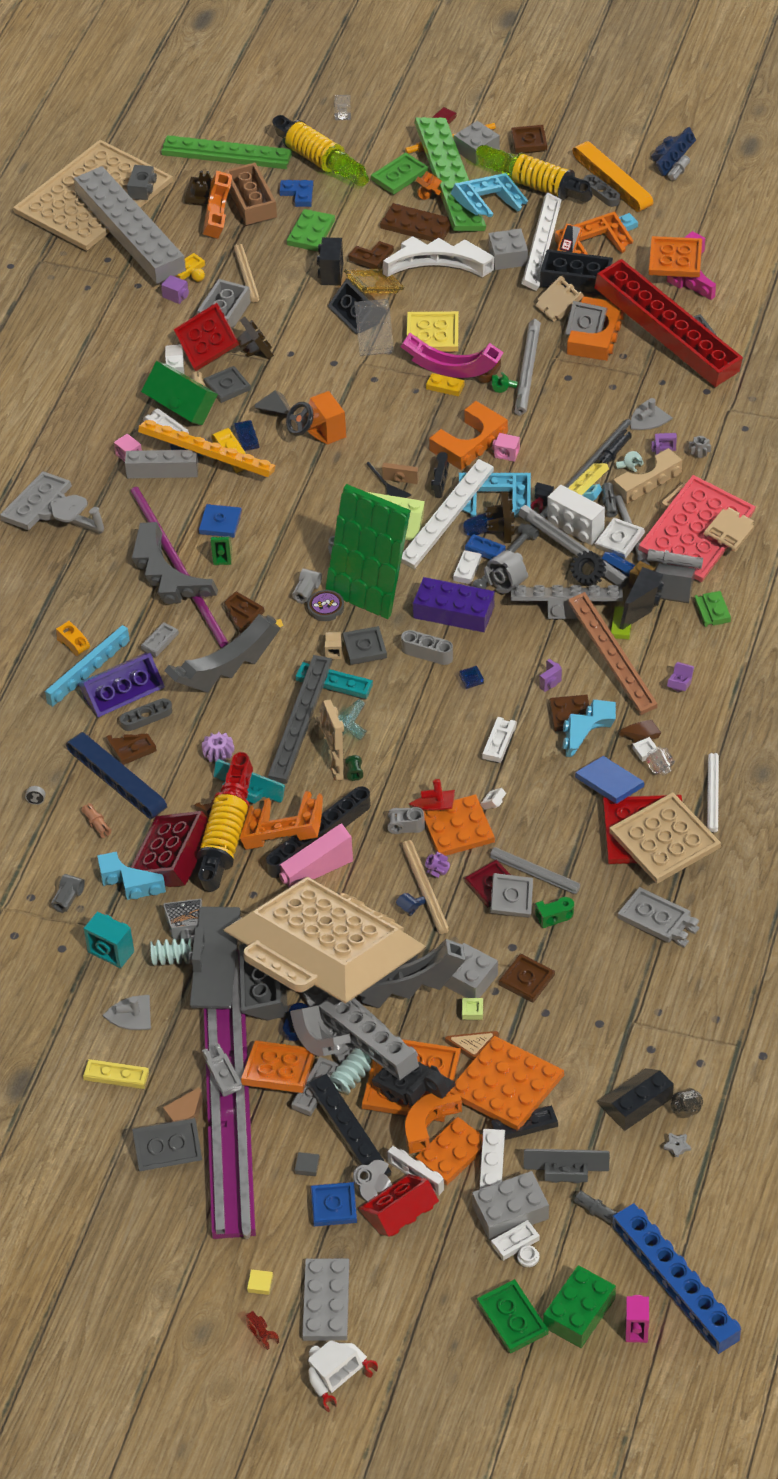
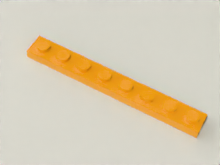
[138,420,276,477]

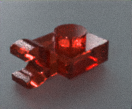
[246,1311,279,1350]

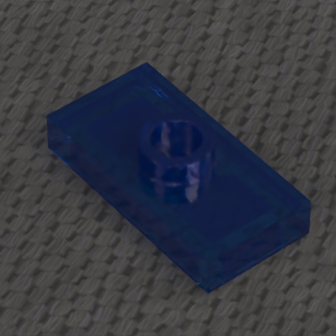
[234,420,259,451]

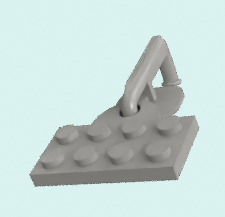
[0,472,104,534]

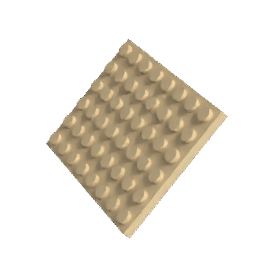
[13,140,173,251]

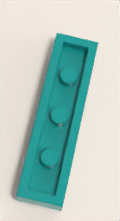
[296,662,373,699]

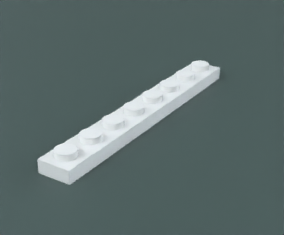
[521,193,562,291]
[401,459,494,569]

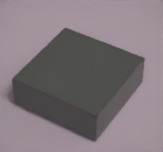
[295,1152,320,1176]

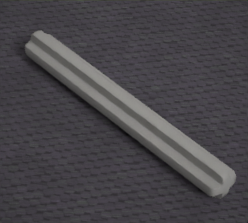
[490,847,580,894]

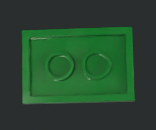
[477,1279,549,1354]

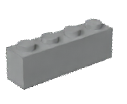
[125,450,199,479]

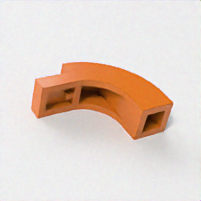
[405,1093,462,1154]

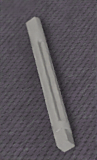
[514,318,541,416]
[518,505,628,588]

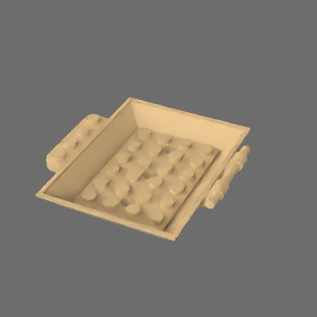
[223,877,426,1004]

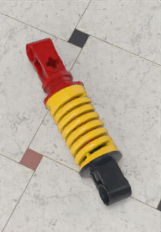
[197,752,253,892]

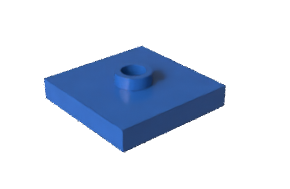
[199,504,242,538]
[311,1182,357,1227]

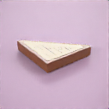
[445,1031,499,1060]

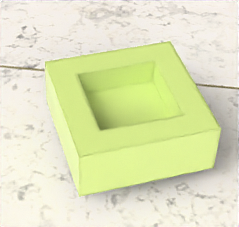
[462,998,483,1020]

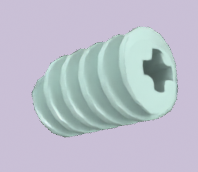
[151,938,193,966]
[329,1048,371,1095]

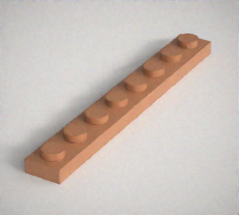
[568,592,658,715]

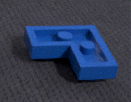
[280,180,314,207]

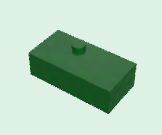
[141,361,218,425]

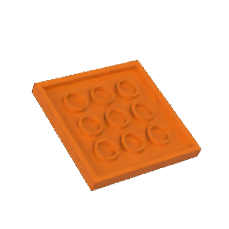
[449,1036,564,1130]
[362,1039,461,1122]

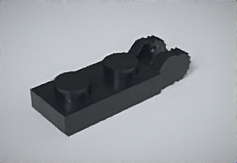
[431,452,449,498]

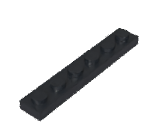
[308,1074,392,1177]

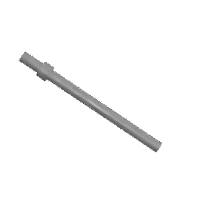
[616,495,650,565]

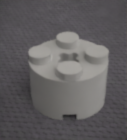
[484,550,528,593]

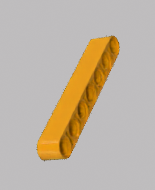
[572,141,653,212]

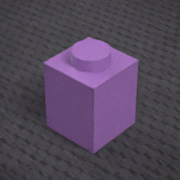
[161,275,189,304]

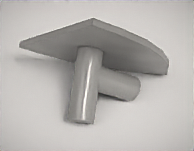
[631,398,673,430]
[103,995,151,1030]

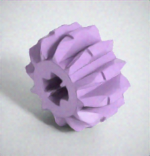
[202,731,234,762]

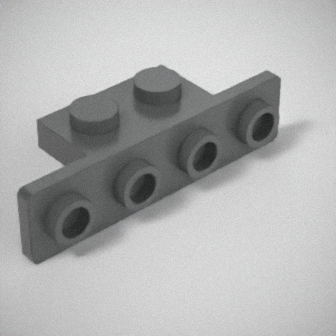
[524,1149,610,1183]

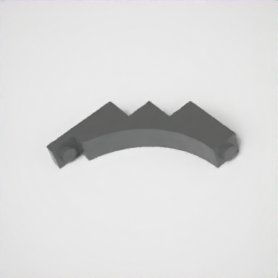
[164,614,281,692]

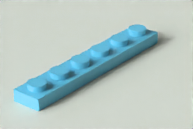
[45,625,130,707]

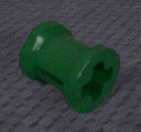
[345,755,364,781]

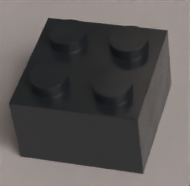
[317,237,344,286]

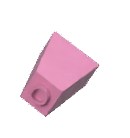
[279,824,353,887]

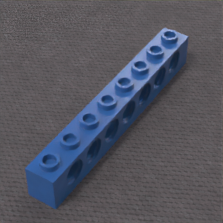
[613,1203,741,1354]

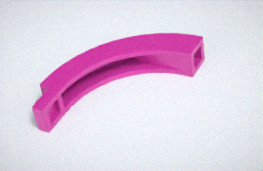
[400,333,504,378]

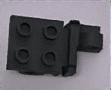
[372,1062,455,1108]

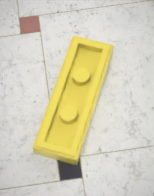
[568,463,609,495]
[83,1059,149,1089]

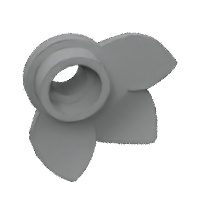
[353,1160,392,1201]

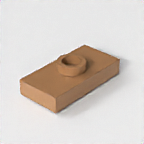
[382,463,419,484]

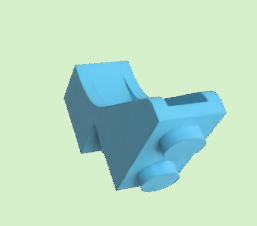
[563,699,616,757]
[97,852,166,900]

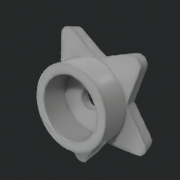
[663,1133,691,1157]

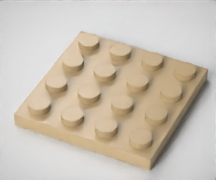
[609,793,721,884]

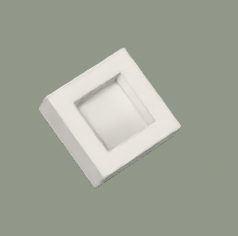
[632,737,659,762]
[480,788,506,810]

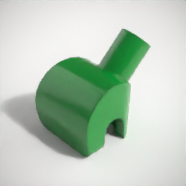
[492,372,518,393]

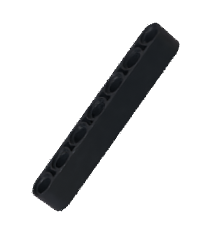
[266,786,371,878]

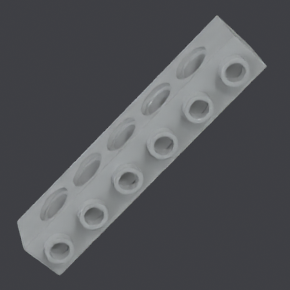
[319,996,419,1080]

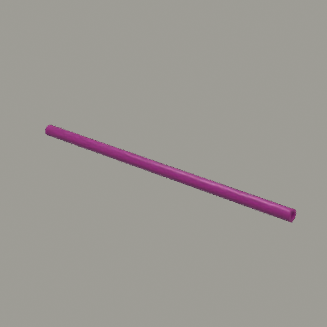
[131,486,229,648]

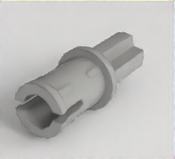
[668,155,690,181]

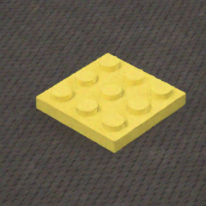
[407,311,459,352]

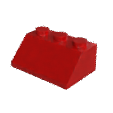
[358,1174,439,1237]

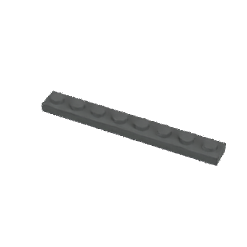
[268,655,332,784]

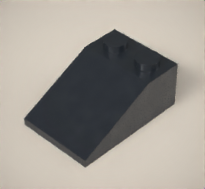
[619,567,665,630]

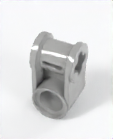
[388,807,425,834]

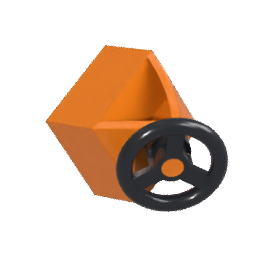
[286,391,346,445]

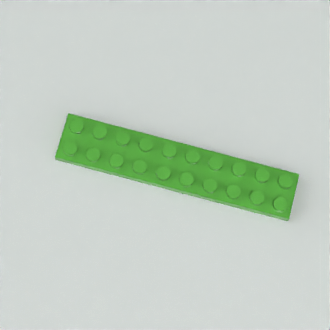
[414,117,486,231]

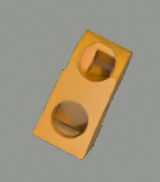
[56,621,90,656]

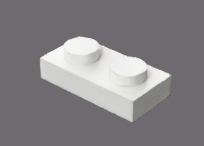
[453,550,482,584]
[491,1220,540,1261]

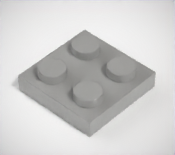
[565,301,607,336]
[490,873,533,918]

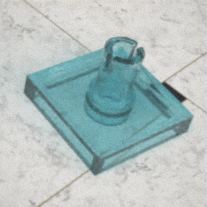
[338,699,367,740]

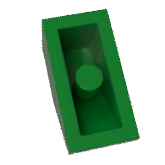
[211,536,232,565]

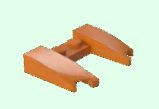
[554,211,634,254]
[240,791,323,850]

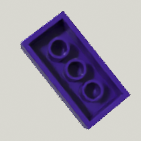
[413,577,495,633]

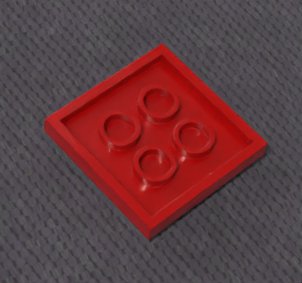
[173,303,240,371]

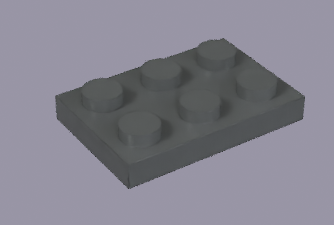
[132,1117,202,1171]

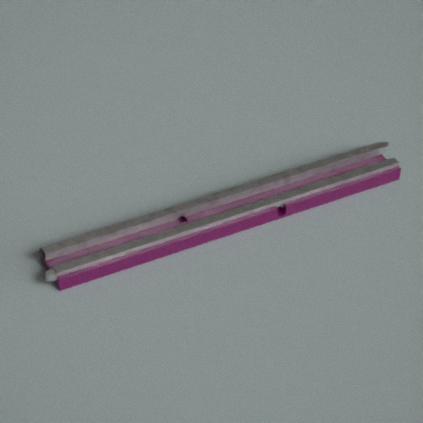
[204,948,256,1239]

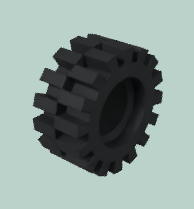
[570,551,606,586]

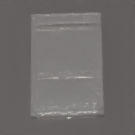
[354,299,394,356]

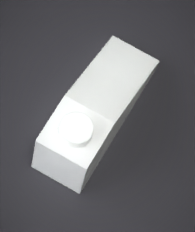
[165,344,185,374]

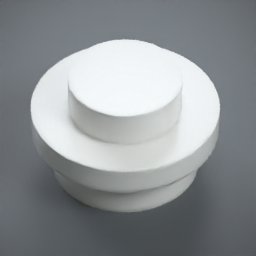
[517,1246,539,1267]

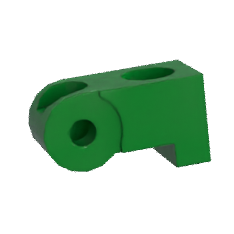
[535,897,574,929]

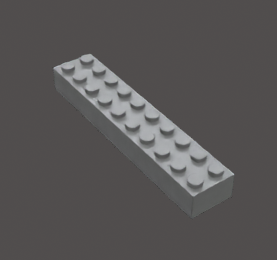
[74,166,186,283]

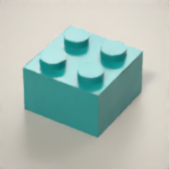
[83,911,134,969]

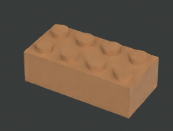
[224,162,277,225]

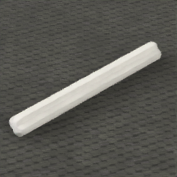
[707,753,719,833]

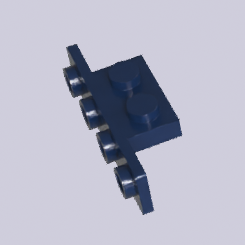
[651,127,696,176]

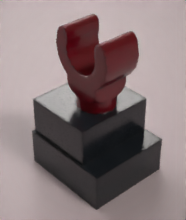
[530,482,554,514]

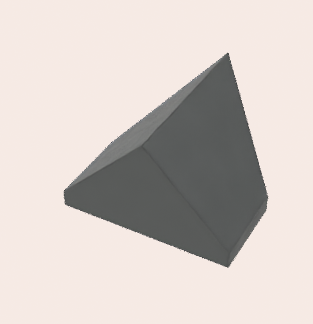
[254,390,291,415]

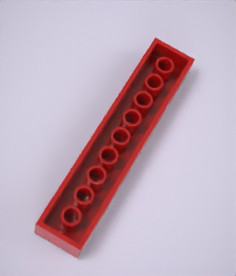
[595,259,743,387]

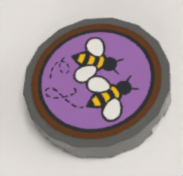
[307,590,344,621]

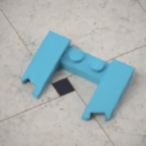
[451,173,528,217]
[459,473,531,518]

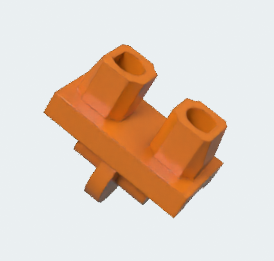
[415,171,442,200]

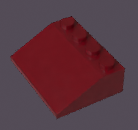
[131,811,208,887]

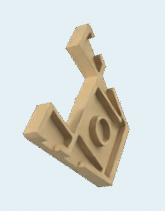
[314,699,344,781]

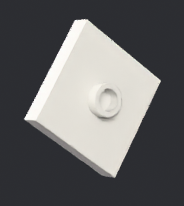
[594,518,645,558]

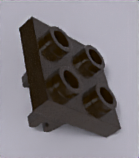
[185,170,213,204]
[237,317,274,360]
[485,492,515,543]

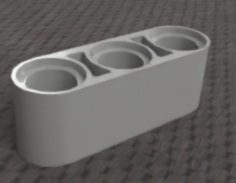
[401,630,453,665]

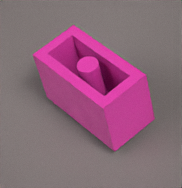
[625,1295,649,1343]

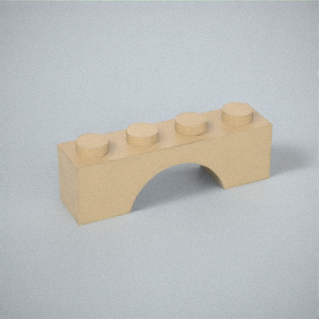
[613,448,682,504]

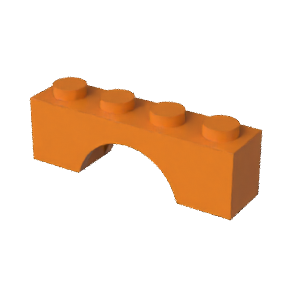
[203,171,232,239]

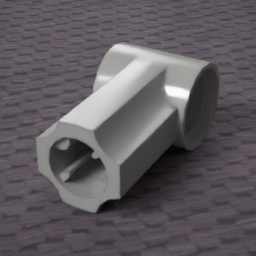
[292,568,322,604]

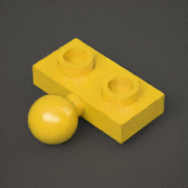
[175,253,205,282]

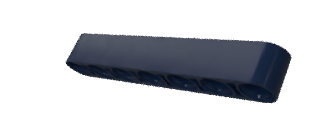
[66,732,167,820]

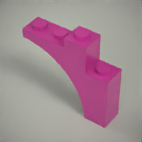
[667,231,716,300]

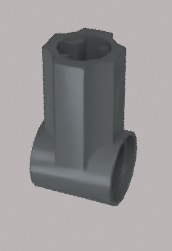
[51,874,85,913]

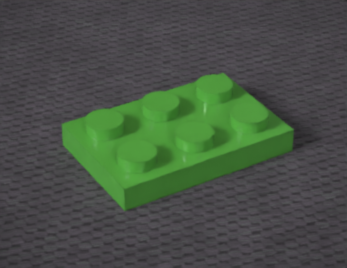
[371,153,429,195]
[287,209,335,252]

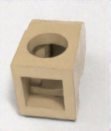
[325,632,342,659]

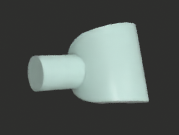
[616,451,644,472]

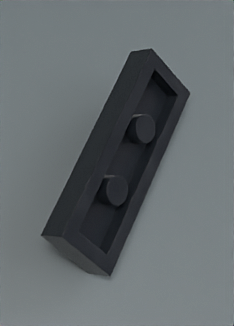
[491,1105,558,1140]

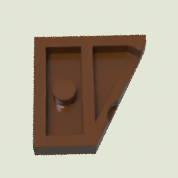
[224,591,265,633]
[106,733,157,765]

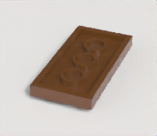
[380,203,452,242]

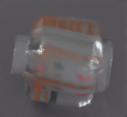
[646,746,675,776]

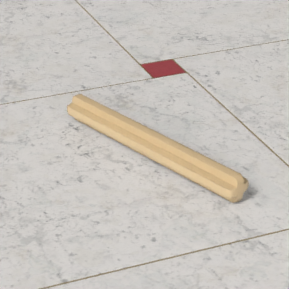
[234,244,259,303]

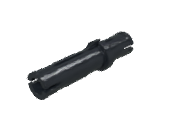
[595,430,632,464]

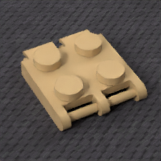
[536,276,584,322]
[704,507,754,552]

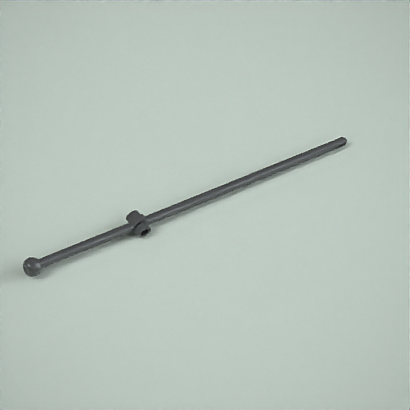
[472,419,631,589]

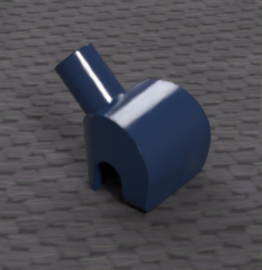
[396,893,426,916]

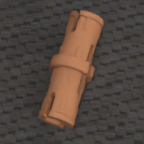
[81,803,111,838]

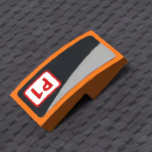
[557,223,583,253]

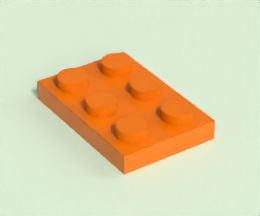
[415,1117,483,1185]

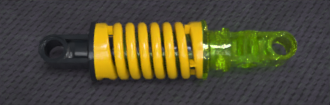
[272,115,369,186]
[476,145,593,202]

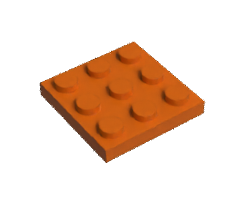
[649,236,702,277]
[422,794,495,856]
[241,1040,316,1093]

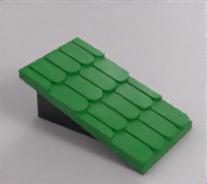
[325,484,411,619]

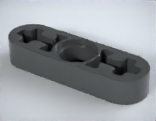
[584,174,620,207]
[120,698,172,731]

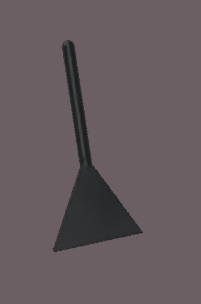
[366,462,411,498]

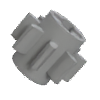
[689,436,711,458]

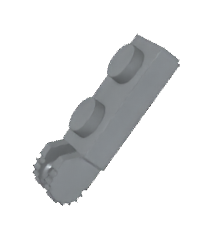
[202,1044,243,1097]

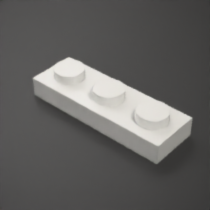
[480,1129,505,1189]
[388,1146,444,1196]

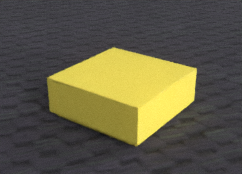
[247,1269,273,1295]

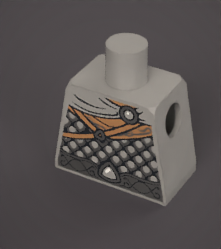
[164,899,202,944]

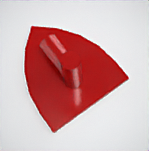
[409,779,455,810]

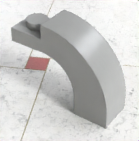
[290,1006,351,1056]

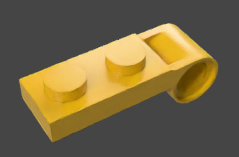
[211,428,246,473]

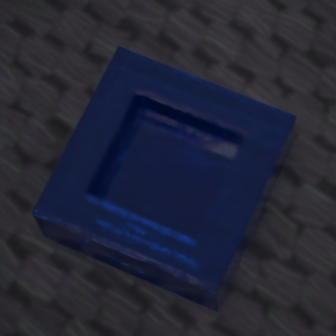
[459,666,484,689]

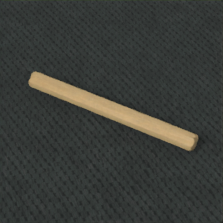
[402,840,449,935]

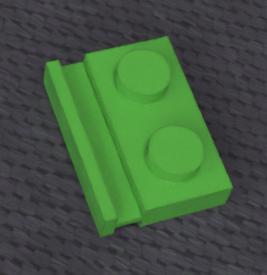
[694,591,731,627]

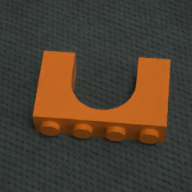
[567,296,625,361]
[429,401,508,470]

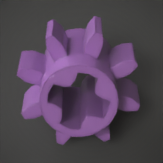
[425,852,450,878]

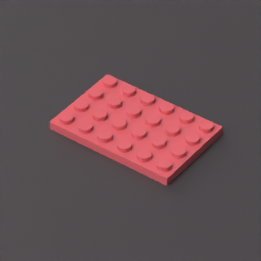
[638,475,756,582]

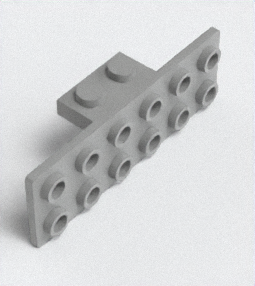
[511,585,623,619]

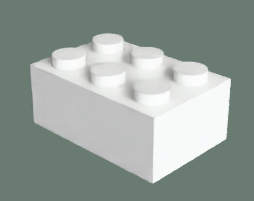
[547,484,605,545]

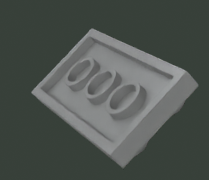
[303,1259,350,1341]

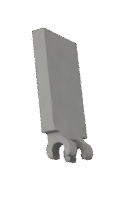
[618,887,700,947]

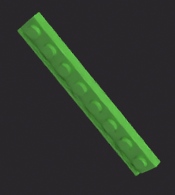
[161,135,292,169]

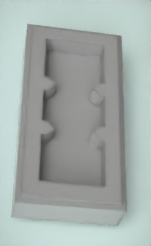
[141,622,179,657]

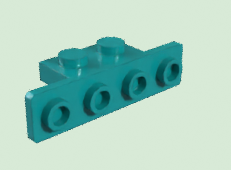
[214,759,285,804]

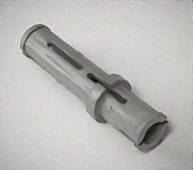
[647,549,703,569]

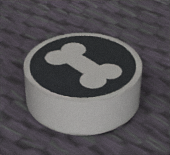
[25,786,46,805]

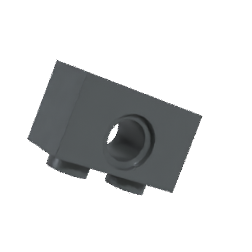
[127,165,157,200]

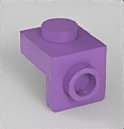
[651,433,677,455]
[540,659,562,692]
[667,662,694,691]

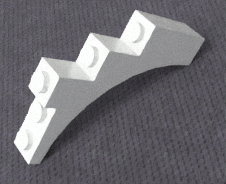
[383,236,495,277]

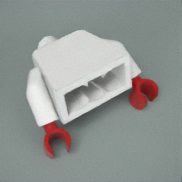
[308,1341,378,1412]

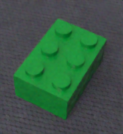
[543,1265,616,1348]

